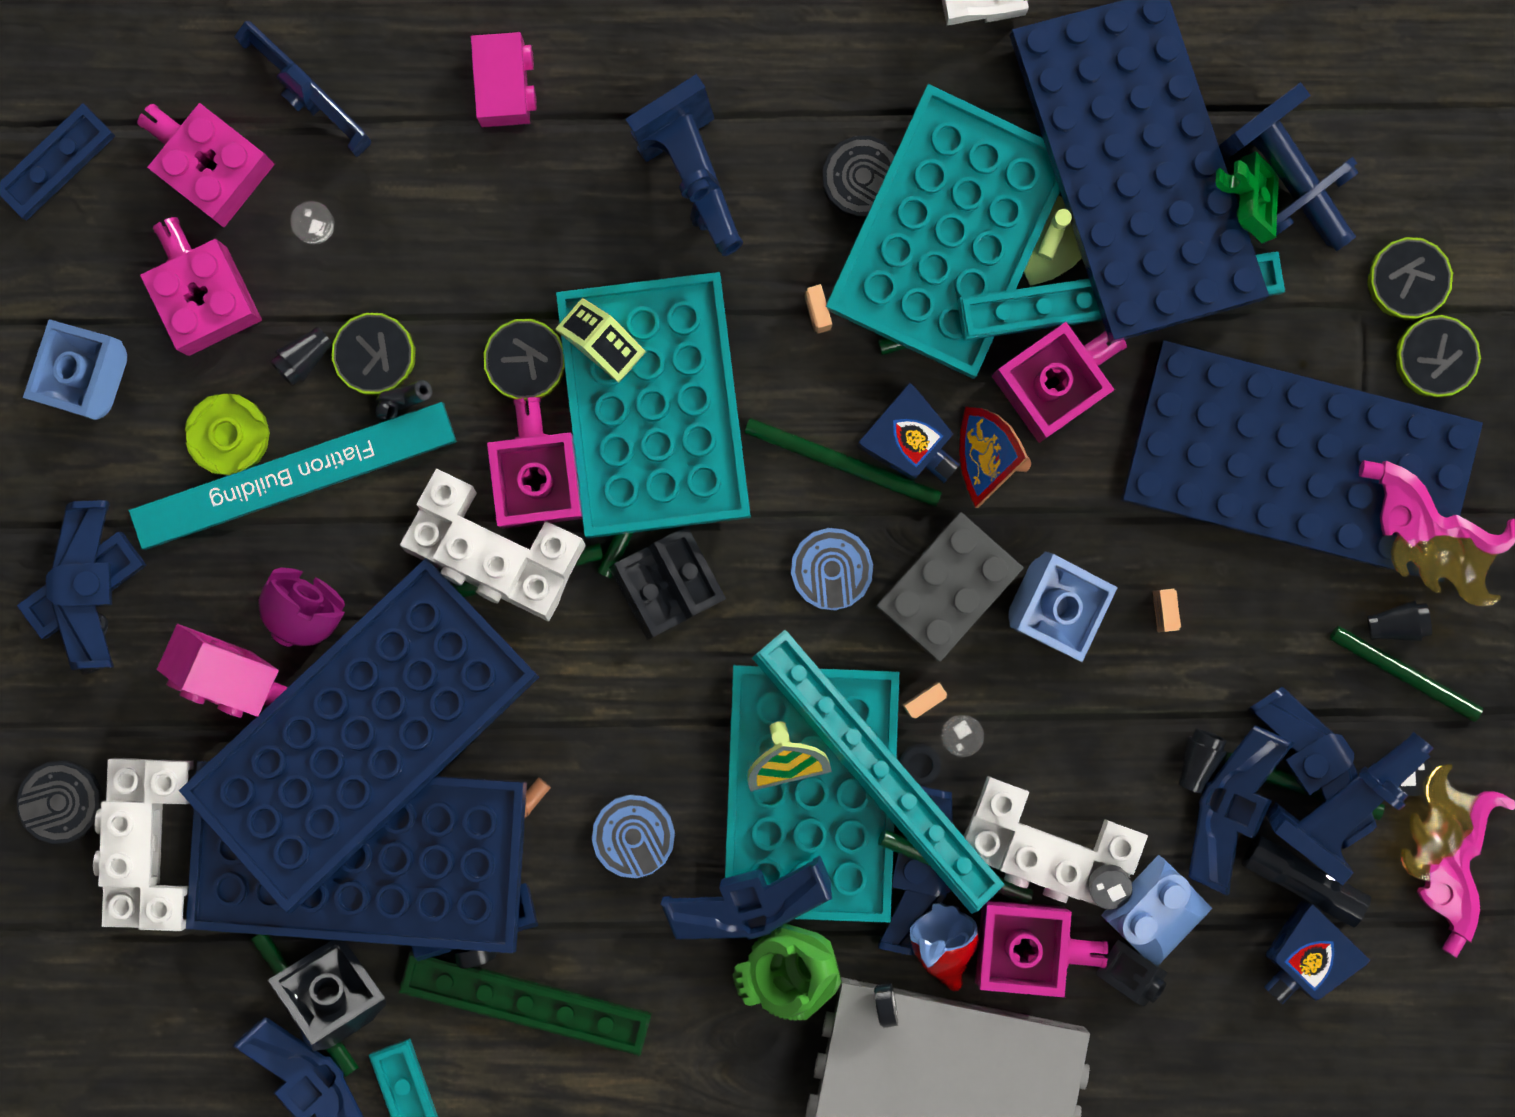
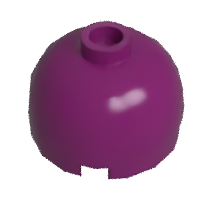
[259,567,345,646]

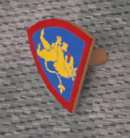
[960,407,1031,508]

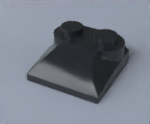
[268,940,386,1051]

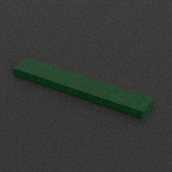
[399,950,652,1056]

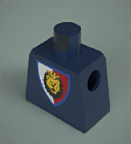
[857,383,960,483]
[1264,900,1371,1005]

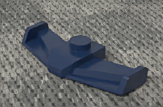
[235,21,371,157]
[46,500,114,670]
[1248,687,1377,849]
[1188,725,1295,895]
[878,786,953,955]
[661,855,832,940]
[232,1017,363,1117]

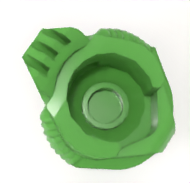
[733,924,841,1021]

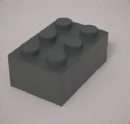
[875,512,1024,662]

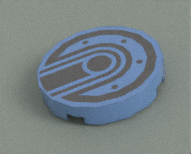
[791,528,873,610]
[592,794,675,878]

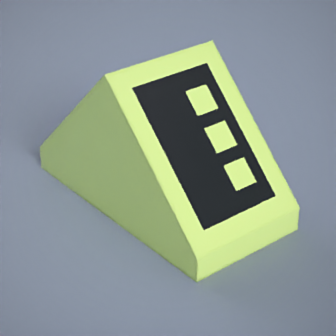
[556,298,646,383]

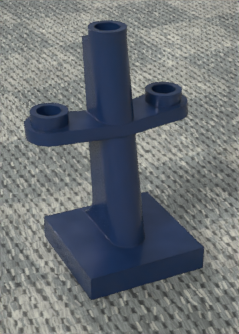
[625,74,743,256]
[1219,82,1359,251]
[1266,732,1434,886]

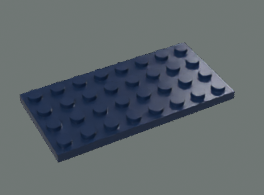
[1009,0,1269,344]
[1121,340,1483,583]
[178,558,539,914]
[186,761,527,953]

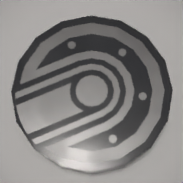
[822,136,896,219]
[17,760,103,844]

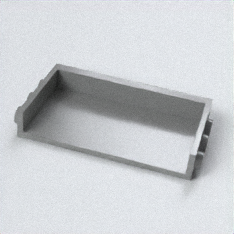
[805,977,1090,1117]

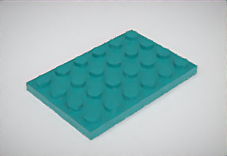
[826,84,1060,379]
[556,272,751,538]
[725,665,900,923]

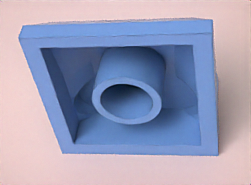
[23,320,127,420]
[1009,552,1118,662]
[1101,855,1212,966]

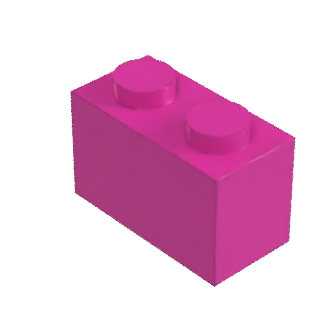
[471,32,537,127]

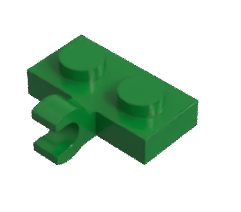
[1216,151,1279,243]

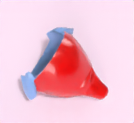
[910,903,979,991]

